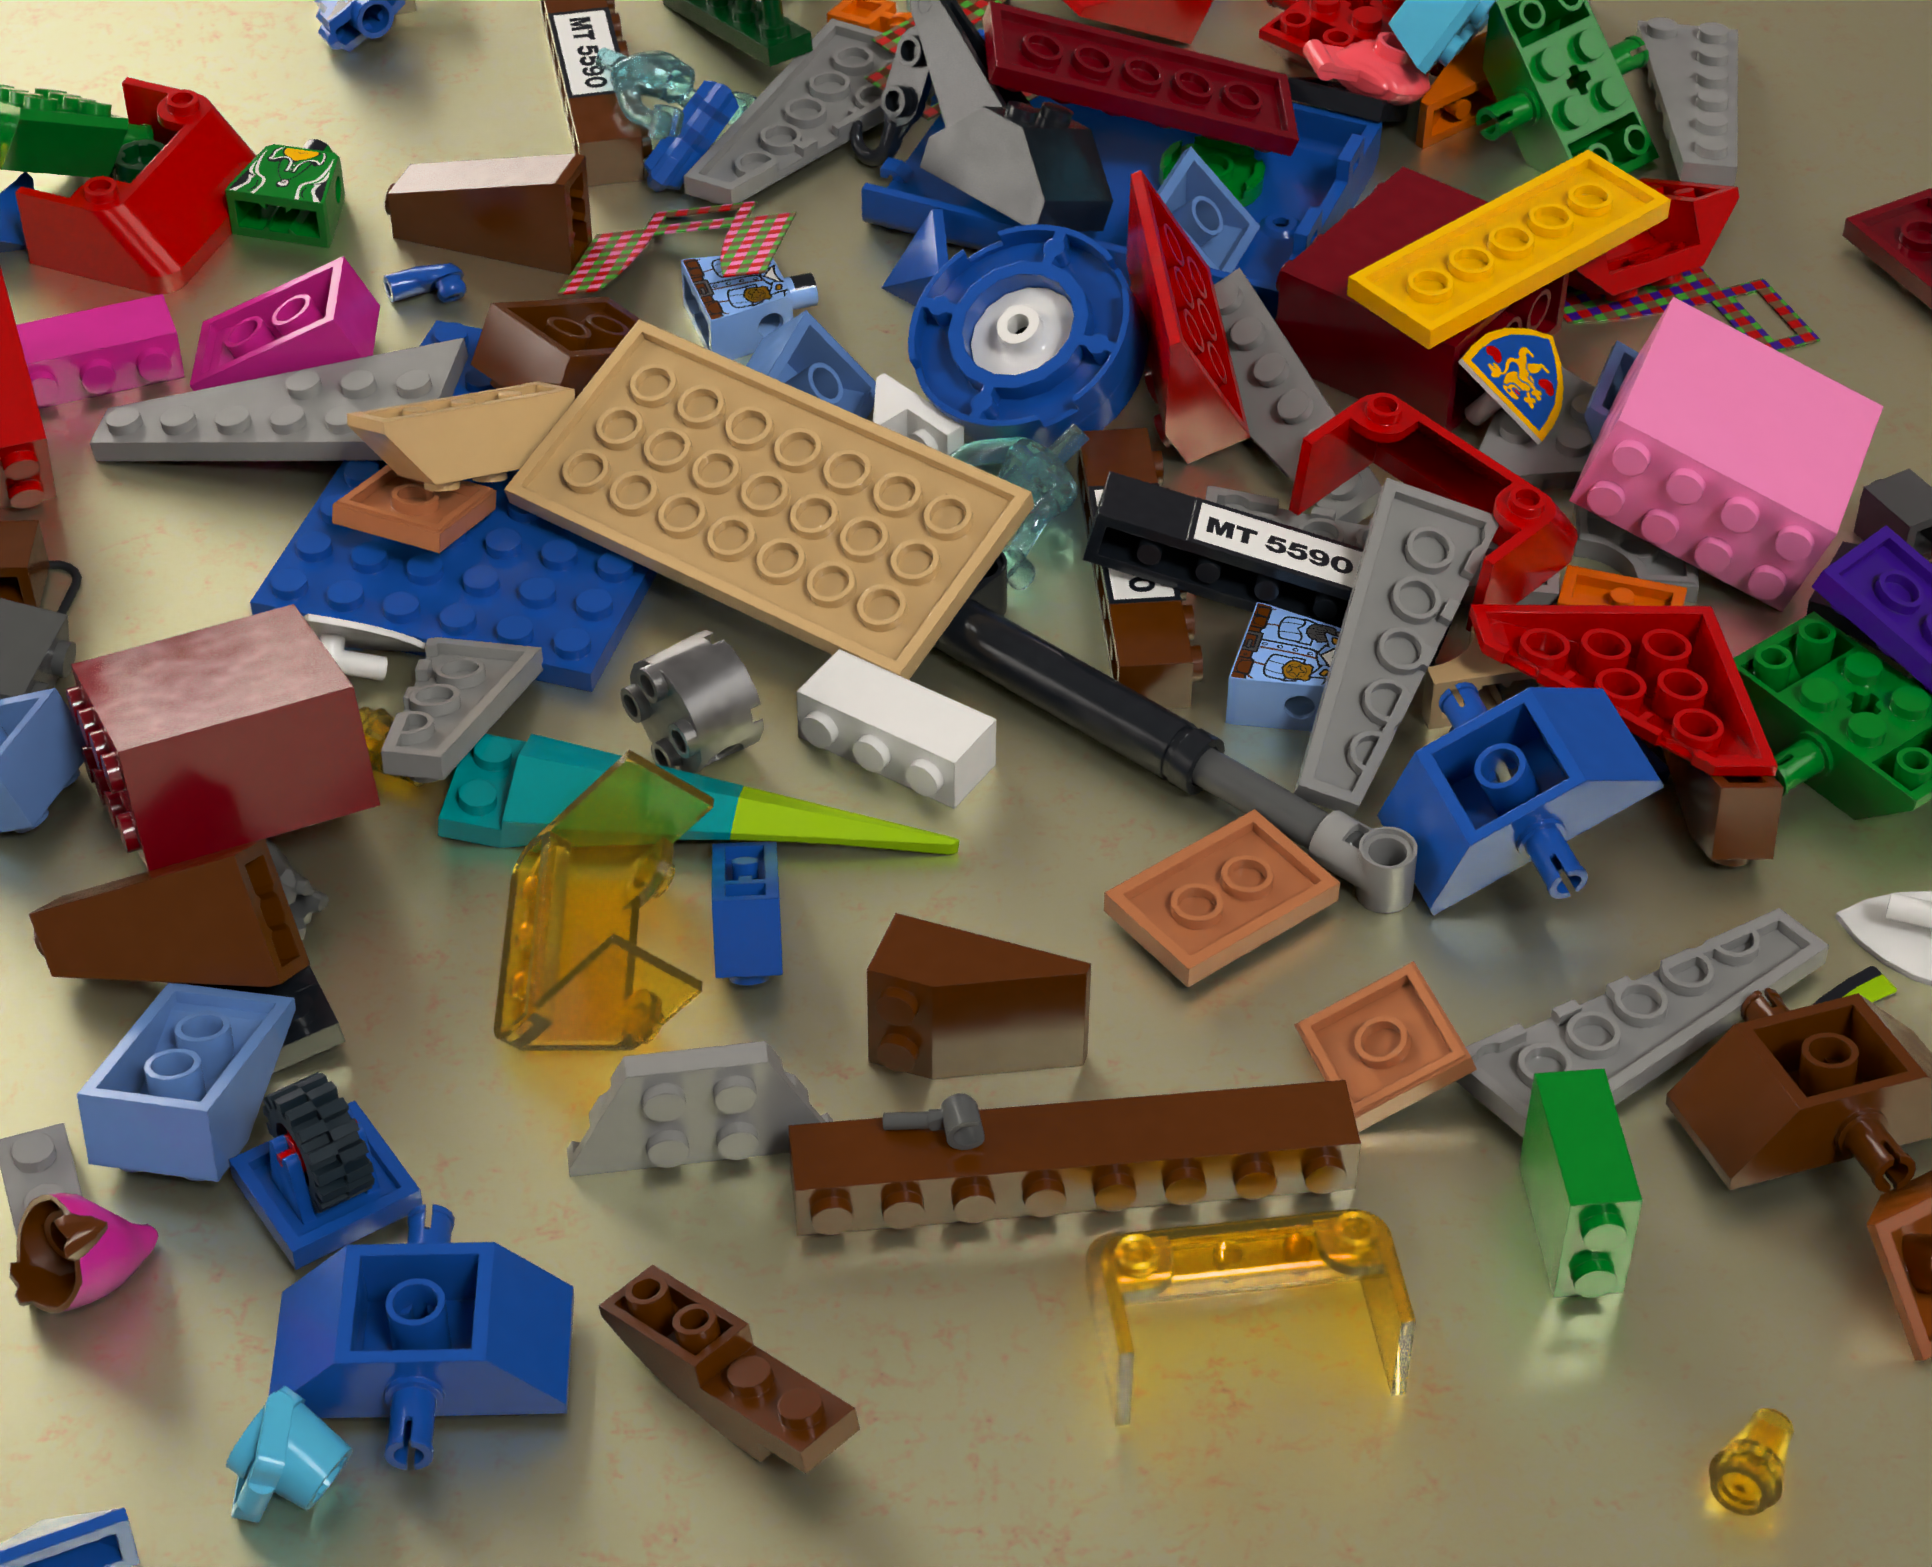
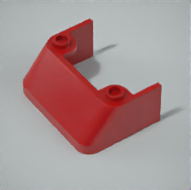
[15,77,257,295]
[1289,393,1578,632]

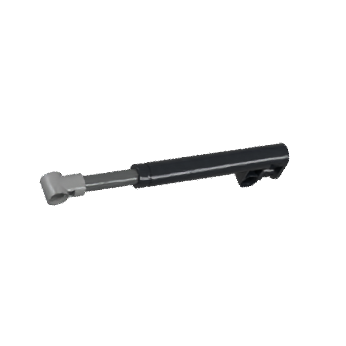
[933,552,1418,914]

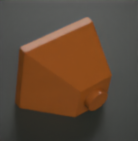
[1866,1170,1932,1361]

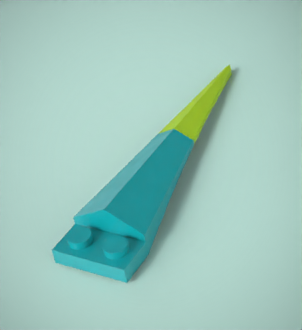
[438,734,960,855]

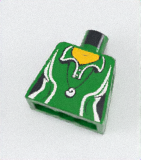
[225,139,345,248]

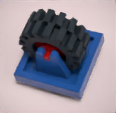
[228,1072,423,1270]

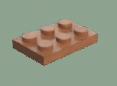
[1104,809,1340,988]

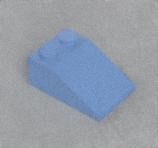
[0,688,86,833]
[77,982,296,1182]

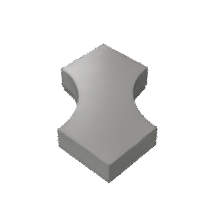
[1572,504,1699,603]

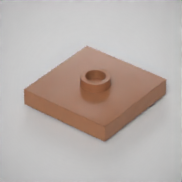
[332,464,497,553]
[1294,961,1477,1133]

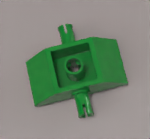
[1476,0,1659,174]
[0,84,153,178]
[1733,611,1932,820]

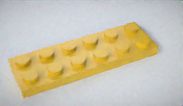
[1347,150,1671,350]

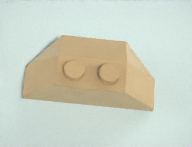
[347,381,575,492]

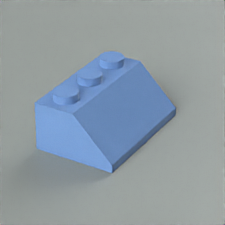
[746,310,876,419]

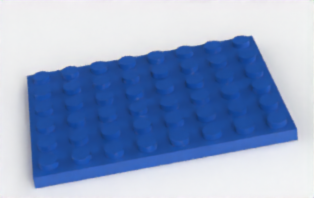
[250,320,657,692]

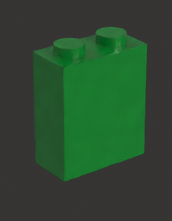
[1519,1068,1643,1298]

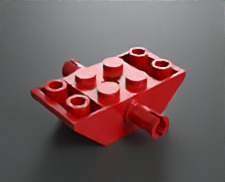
[1259,0,1445,83]

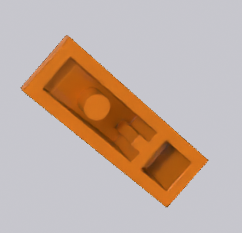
[1416,31,1498,150]

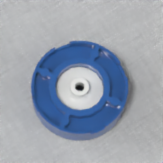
[908,224,1148,460]

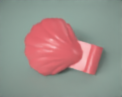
[1303,32,1431,106]

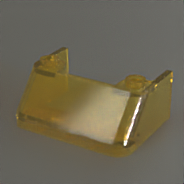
[494,750,714,1051]
[1085,1209,1416,1426]

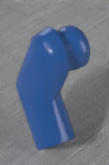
[383,263,467,303]

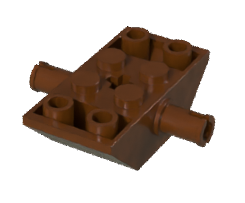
[1666,988,1932,1193]

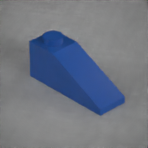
[712,841,783,985]

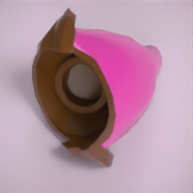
[10,1193,158,1313]

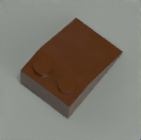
[471,296,643,399]
[867,913,1091,1079]

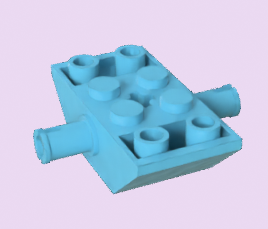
[1388,0,1498,74]

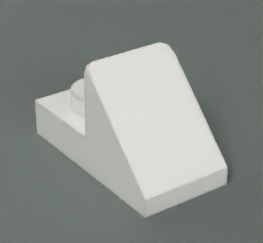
[873,373,964,462]

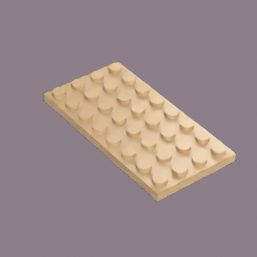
[504,319,1034,680]

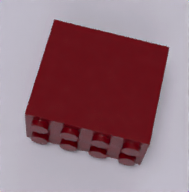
[1275,166,1569,432]
[66,604,380,871]

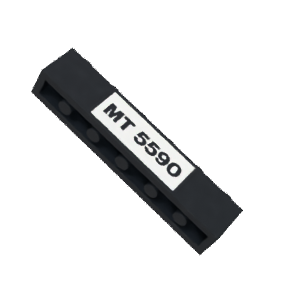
[1083,471,1452,667]

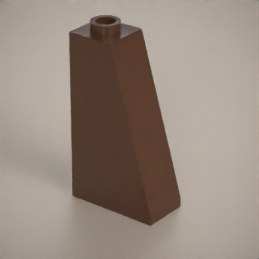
[385,153,592,275]
[29,838,310,987]

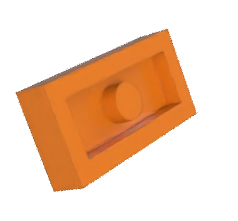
[1557,565,1687,606]

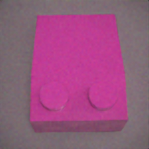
[189,256,380,391]

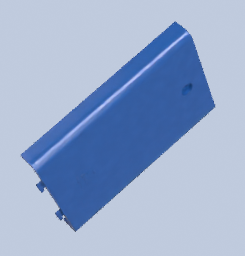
[862,29,1382,320]

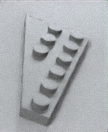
[684,18,935,205]
[90,338,469,461]

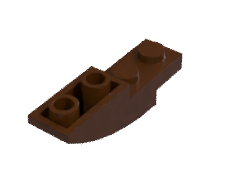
[599,1264,860,1474]

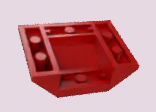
[1568,178,1740,301]

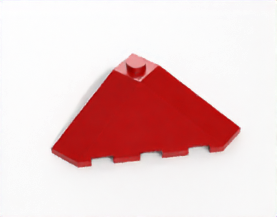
[1469,604,1778,776]

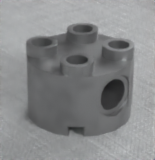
[620,630,764,773]

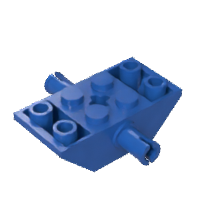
[1377,682,1664,916]
[269,1204,574,1470]

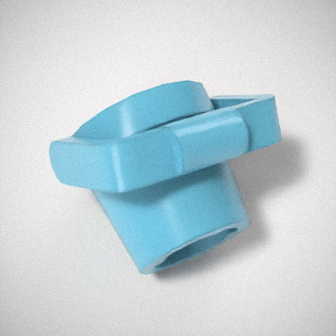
[226,1386,353,1523]

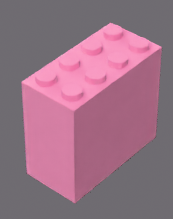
[1569,297,1884,612]

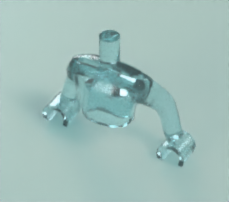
[596,47,757,140]
[949,423,1089,590]

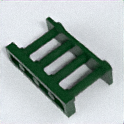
[663,0,813,67]

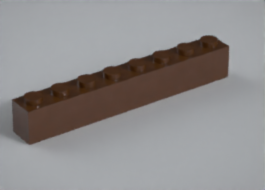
[788,1080,1361,1236]

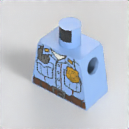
[681,256,818,360]
[1225,602,1341,732]

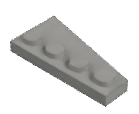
[381,637,543,783]

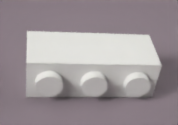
[797,649,996,809]

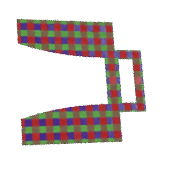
[1563,267,1821,352]

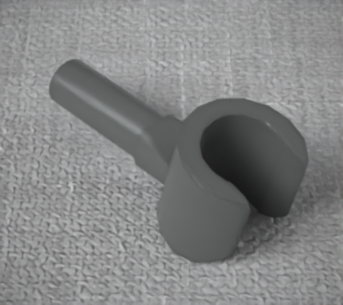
[883,1093,985,1150]

